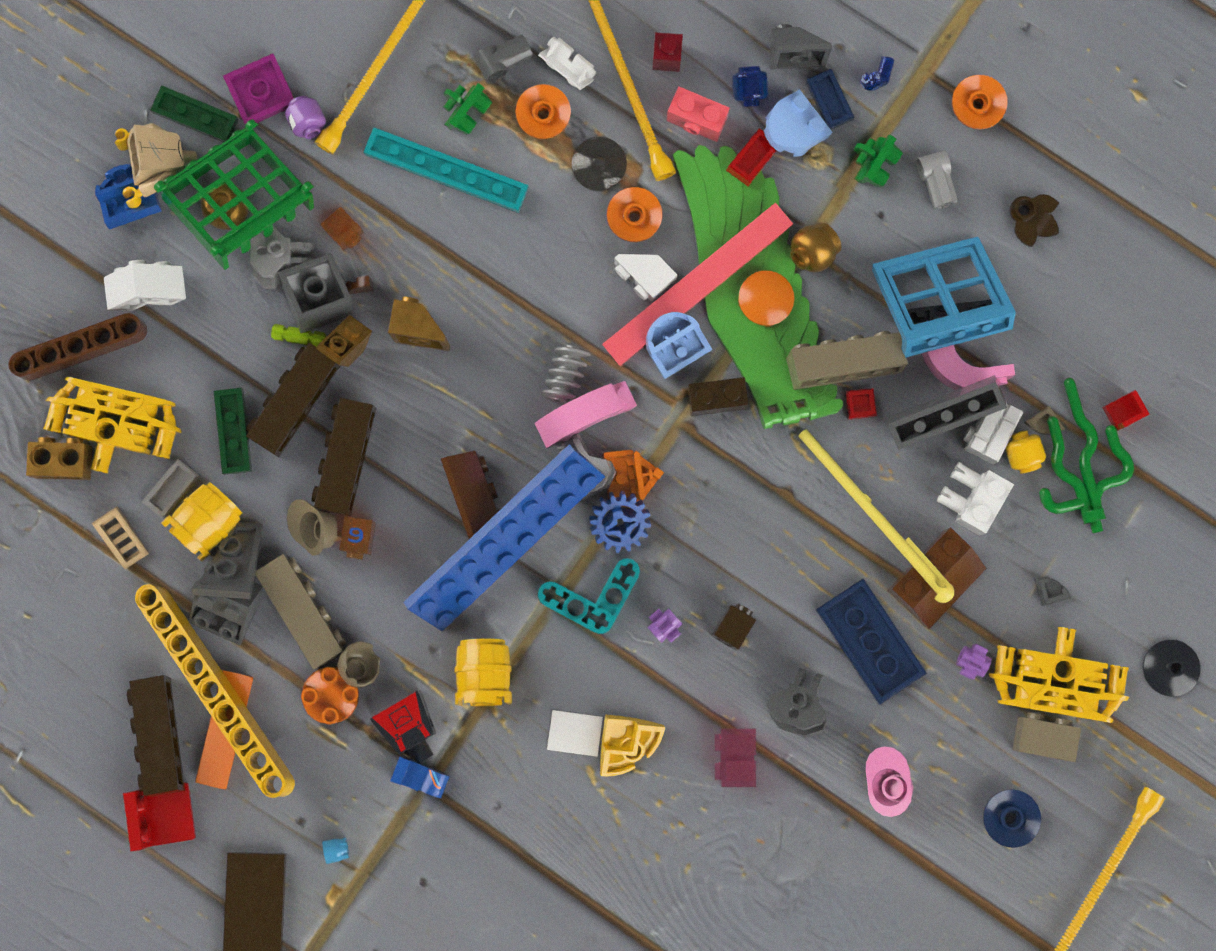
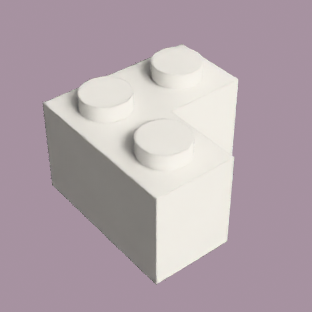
[104,260,186,311]

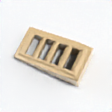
[92,506,149,569]

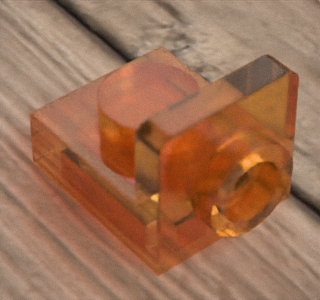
[320,206,364,251]

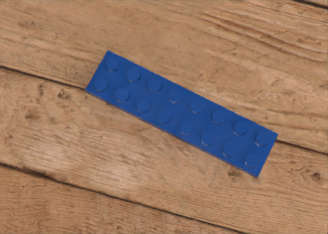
[404,444,605,631]

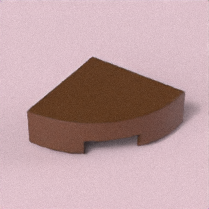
[345,275,374,294]

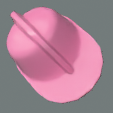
[866,746,913,817]

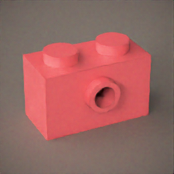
[667,86,730,142]

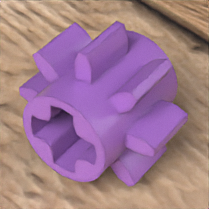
[648,608,683,643]
[956,644,992,680]

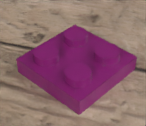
[223,53,294,124]

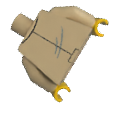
[115,123,197,209]

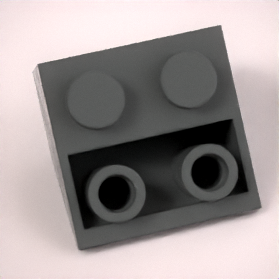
[189,582,263,645]

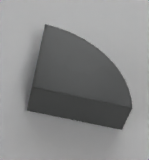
[1034,577,1071,606]

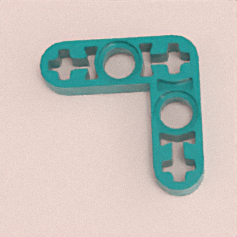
[538,558,640,634]

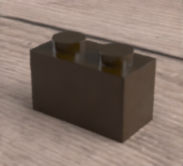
[687,377,748,416]
[711,603,756,650]

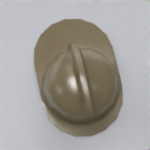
[287,499,343,556]

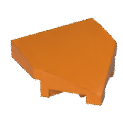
[602,450,664,508]

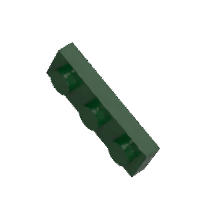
[150,85,239,142]
[213,387,252,475]

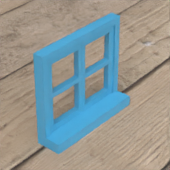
[872,237,1016,358]

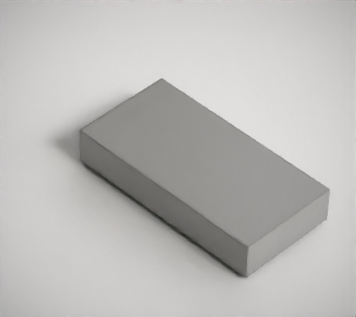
[142,458,201,520]

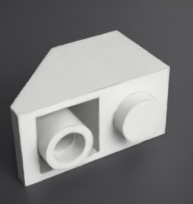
[614,254,677,303]

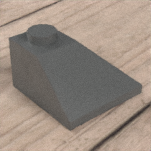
[769,24,832,69]

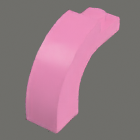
[922,345,1015,390]
[534,381,637,448]

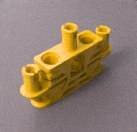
[43,377,182,474]
[989,627,1130,723]

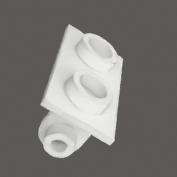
[538,37,596,90]

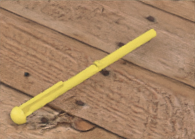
[798,429,954,603]

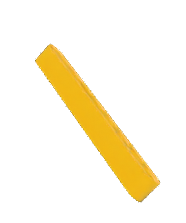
[135,584,295,798]

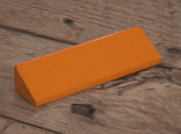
[195,670,253,790]

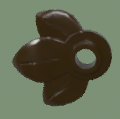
[1009,194,1059,247]

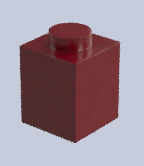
[652,32,683,72]

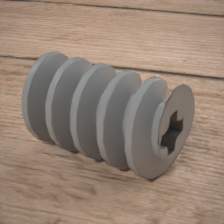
[542,344,590,405]

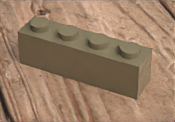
[786,331,908,390]
[255,554,347,669]

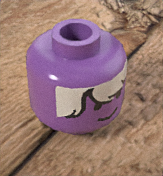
[285,96,326,139]

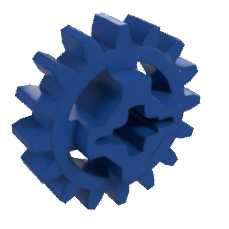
[589,491,651,553]

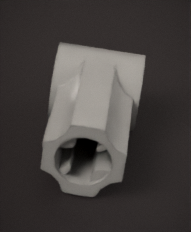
[916,150,958,209]

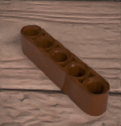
[8,313,147,381]

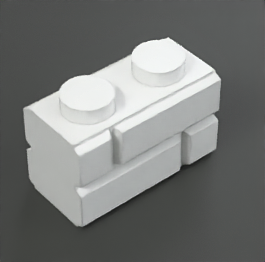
[963,403,1023,465]

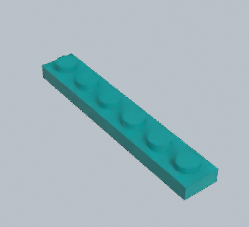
[363,127,529,213]

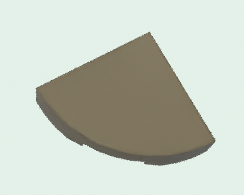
[1024,406,1065,435]

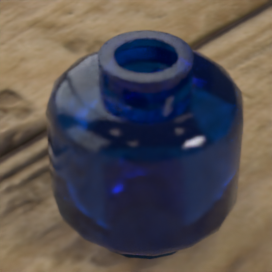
[732,66,769,107]

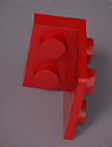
[123,782,196,851]

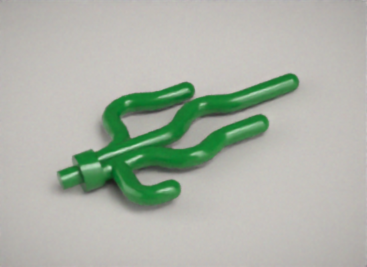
[1039,378,1134,534]

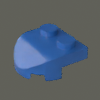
[95,164,161,230]

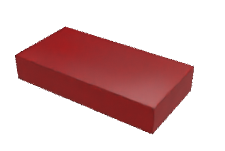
[726,128,777,187]

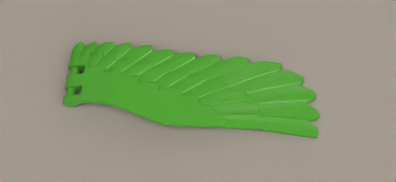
[673,145,843,429]

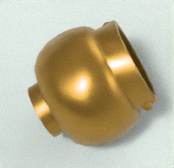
[201,183,248,230]
[790,222,842,272]

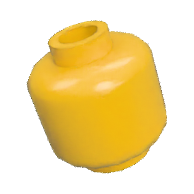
[1005,430,1046,474]

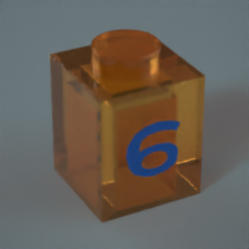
[339,516,376,560]

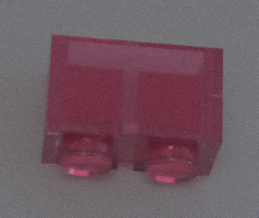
[714,728,756,787]

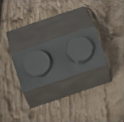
[278,253,353,334]

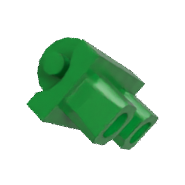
[443,83,492,135]
[854,134,903,187]

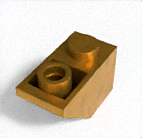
[316,315,372,367]

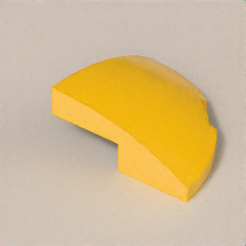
[600,714,665,776]

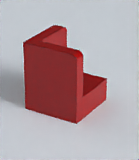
[1102,390,1150,431]

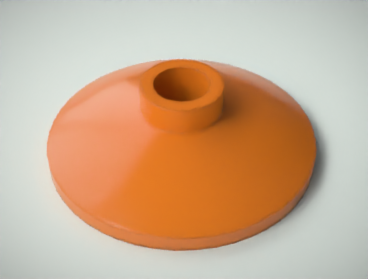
[952,75,1008,129]
[515,84,571,139]
[607,187,662,242]

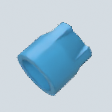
[322,838,350,864]

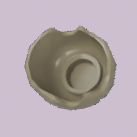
[337,641,381,688]

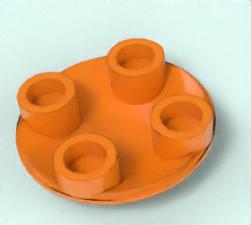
[738,271,794,327]
[301,667,359,724]

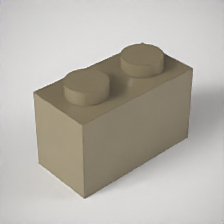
[1012,712,1081,763]

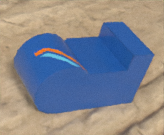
[390,755,450,798]

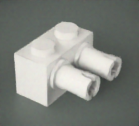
[936,462,1014,536]

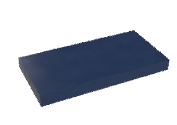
[816,579,927,705]

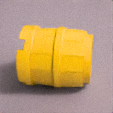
[161,482,242,562]
[454,639,512,706]

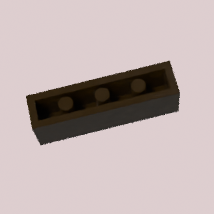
[246,343,340,457]
[311,397,377,517]
[127,675,185,797]

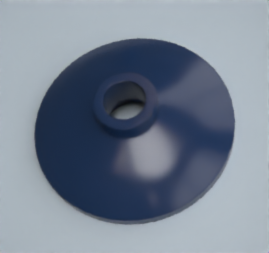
[983,789,1041,848]

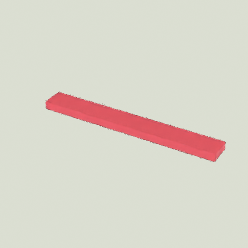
[602,203,793,366]

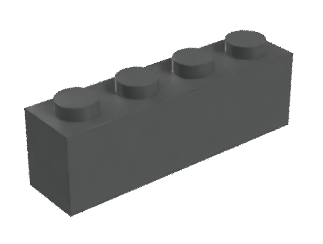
[888,375,1007,450]

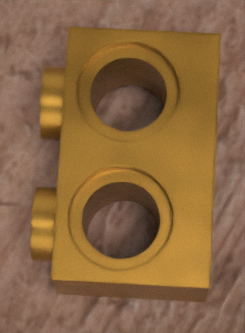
[26,437,92,480]

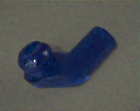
[861,56,895,91]

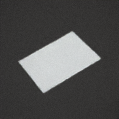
[547,710,603,757]

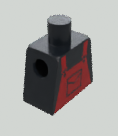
[370,690,436,763]

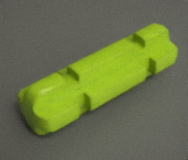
[271,324,327,347]

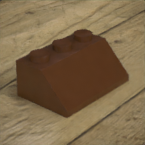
[441,451,502,539]
[887,527,987,630]

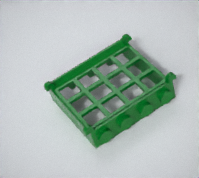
[154,119,314,270]

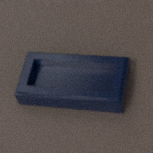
[806,68,854,130]

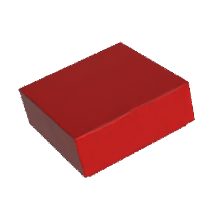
[845,388,877,420]

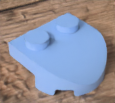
[764,89,833,157]
[646,312,713,379]

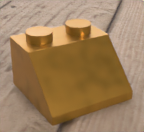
[388,297,450,351]

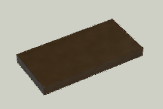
[223,852,286,951]

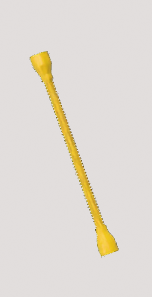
[314,0,425,155]
[588,0,676,181]
[1054,787,1165,951]

